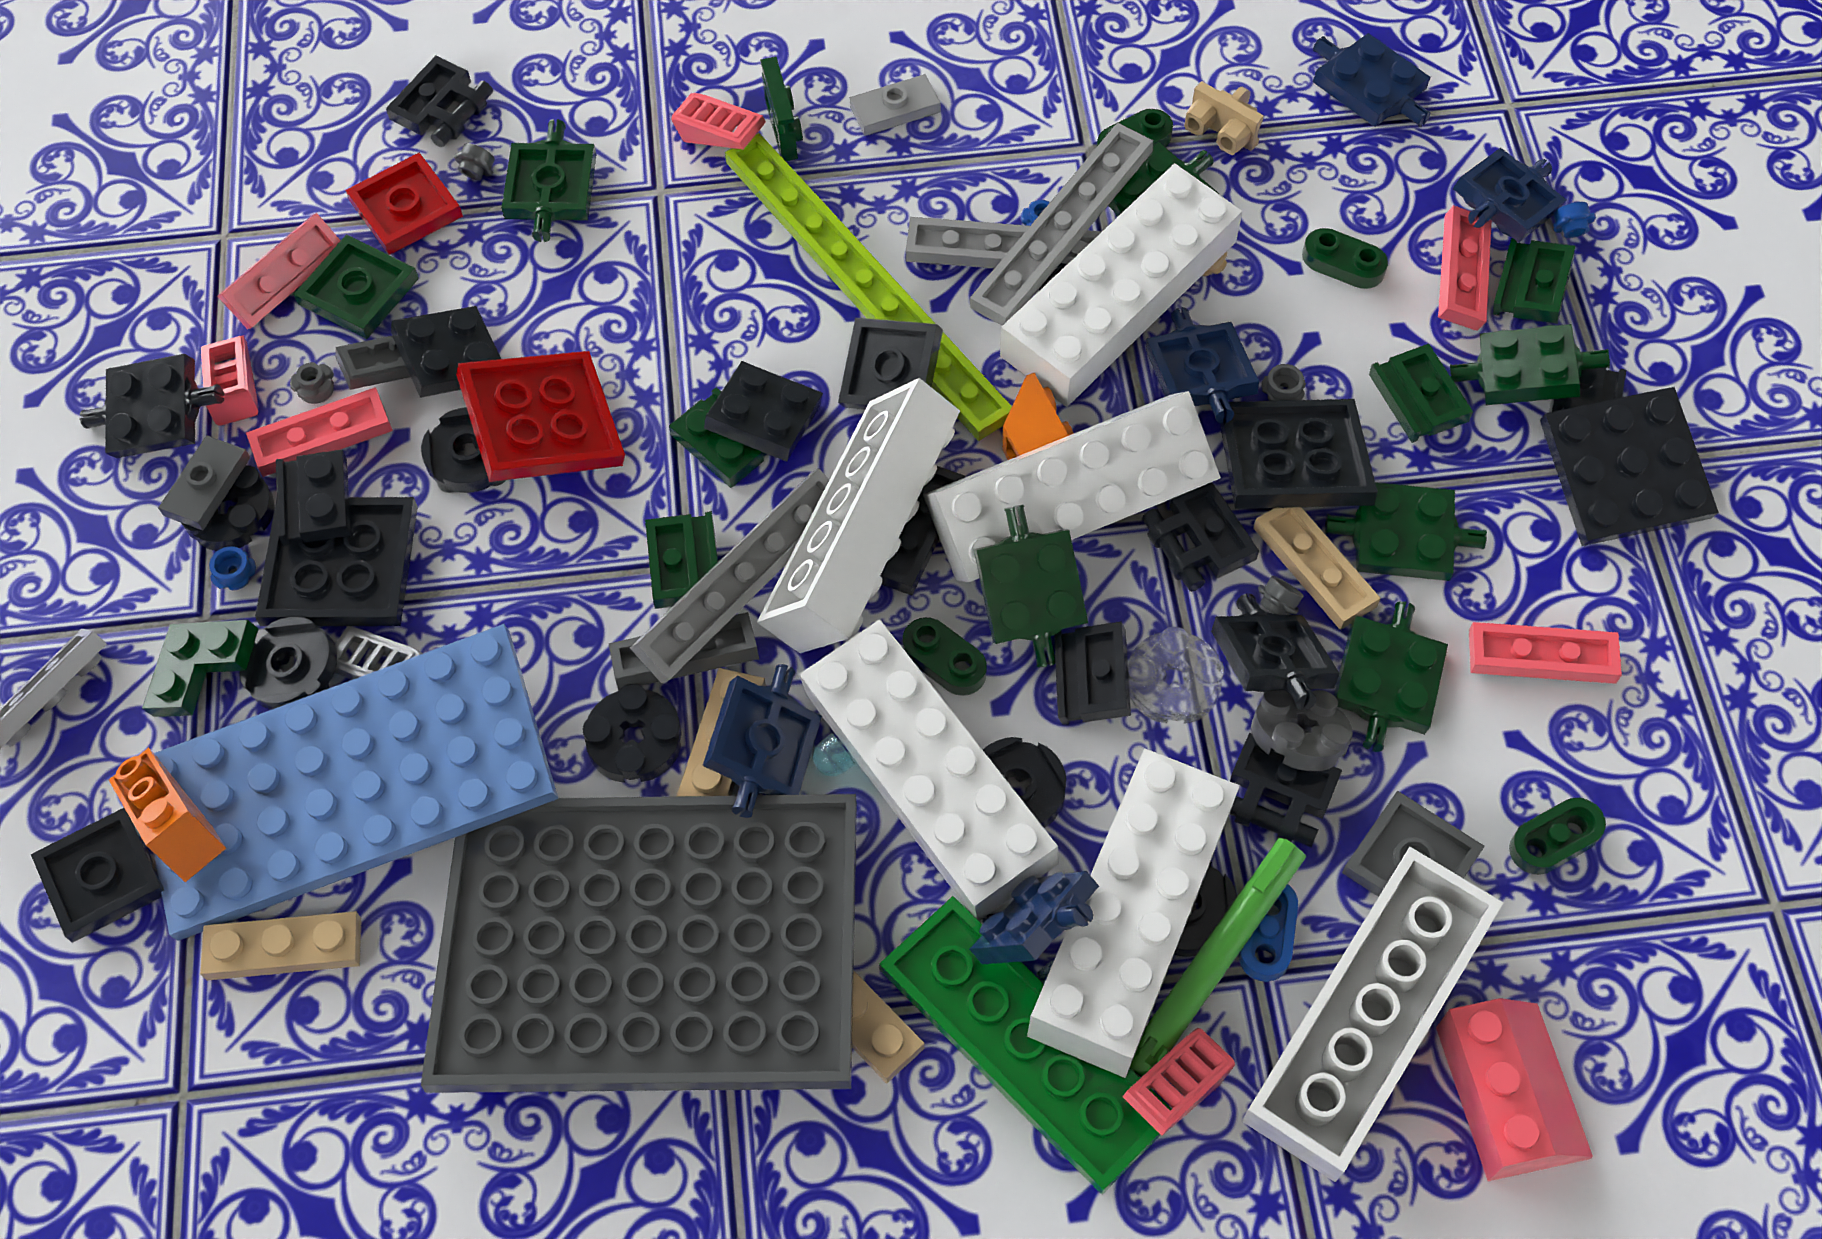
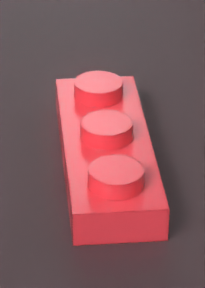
[1438,205,1492,331]
[217,213,341,330]
[246,387,393,477]
[1469,622,1622,684]

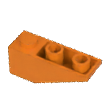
[109,747,226,882]

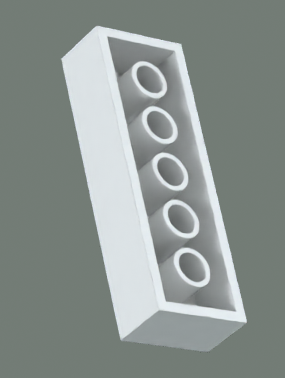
[1000,163,1243,407]
[757,378,960,653]
[923,391,1221,582]
[799,619,1059,921]
[1027,748,1240,1078]
[1242,847,1504,1182]

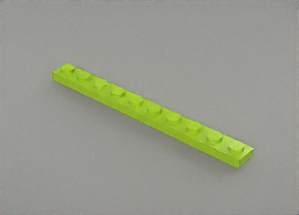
[725,133,1012,442]

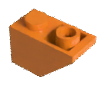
[1002,373,1074,460]

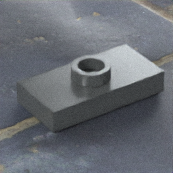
[335,336,411,390]
[158,435,250,531]

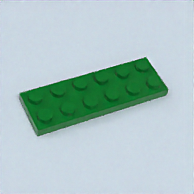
[879,896,1172,1195]

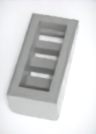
[335,626,423,680]

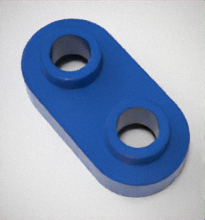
[1239,884,1298,982]

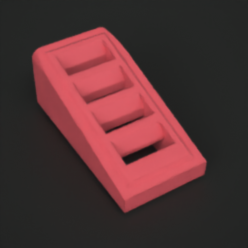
[671,93,766,150]
[201,335,258,425]
[1123,1028,1235,1136]

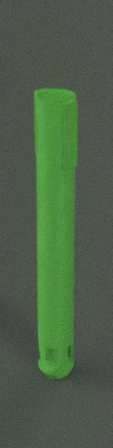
[1130,838,1306,1077]

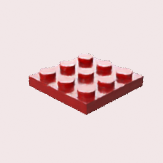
[457,351,625,482]

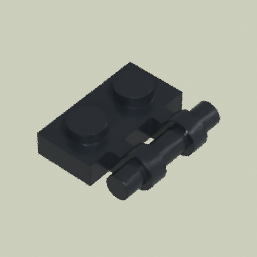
[386,55,493,147]
[1142,482,1259,592]
[1230,733,1342,848]

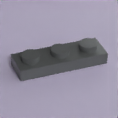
[608,612,759,691]

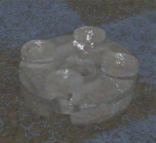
[1128,627,1225,724]

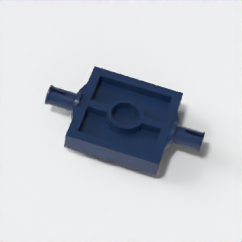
[1313,33,1431,127]
[1453,148,1567,242]
[1146,307,1259,424]
[703,664,822,818]
[969,871,1099,965]

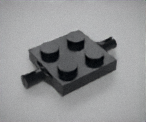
[79,354,224,458]
[1211,594,1340,710]

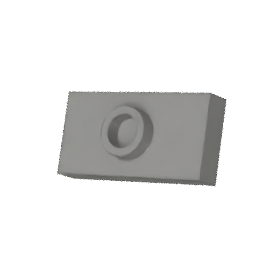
[849,74,941,136]

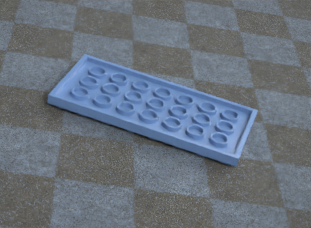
[154,624,558,941]

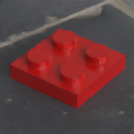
[345,152,463,255]

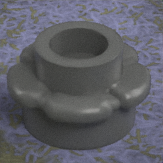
[454,143,495,181]
[290,362,334,404]
[1261,364,1306,401]
[1258,576,1304,615]

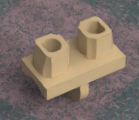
[1184,81,1264,155]

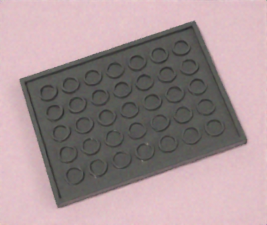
[421,794,857,1093]

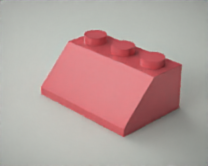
[1436,998,1593,1182]

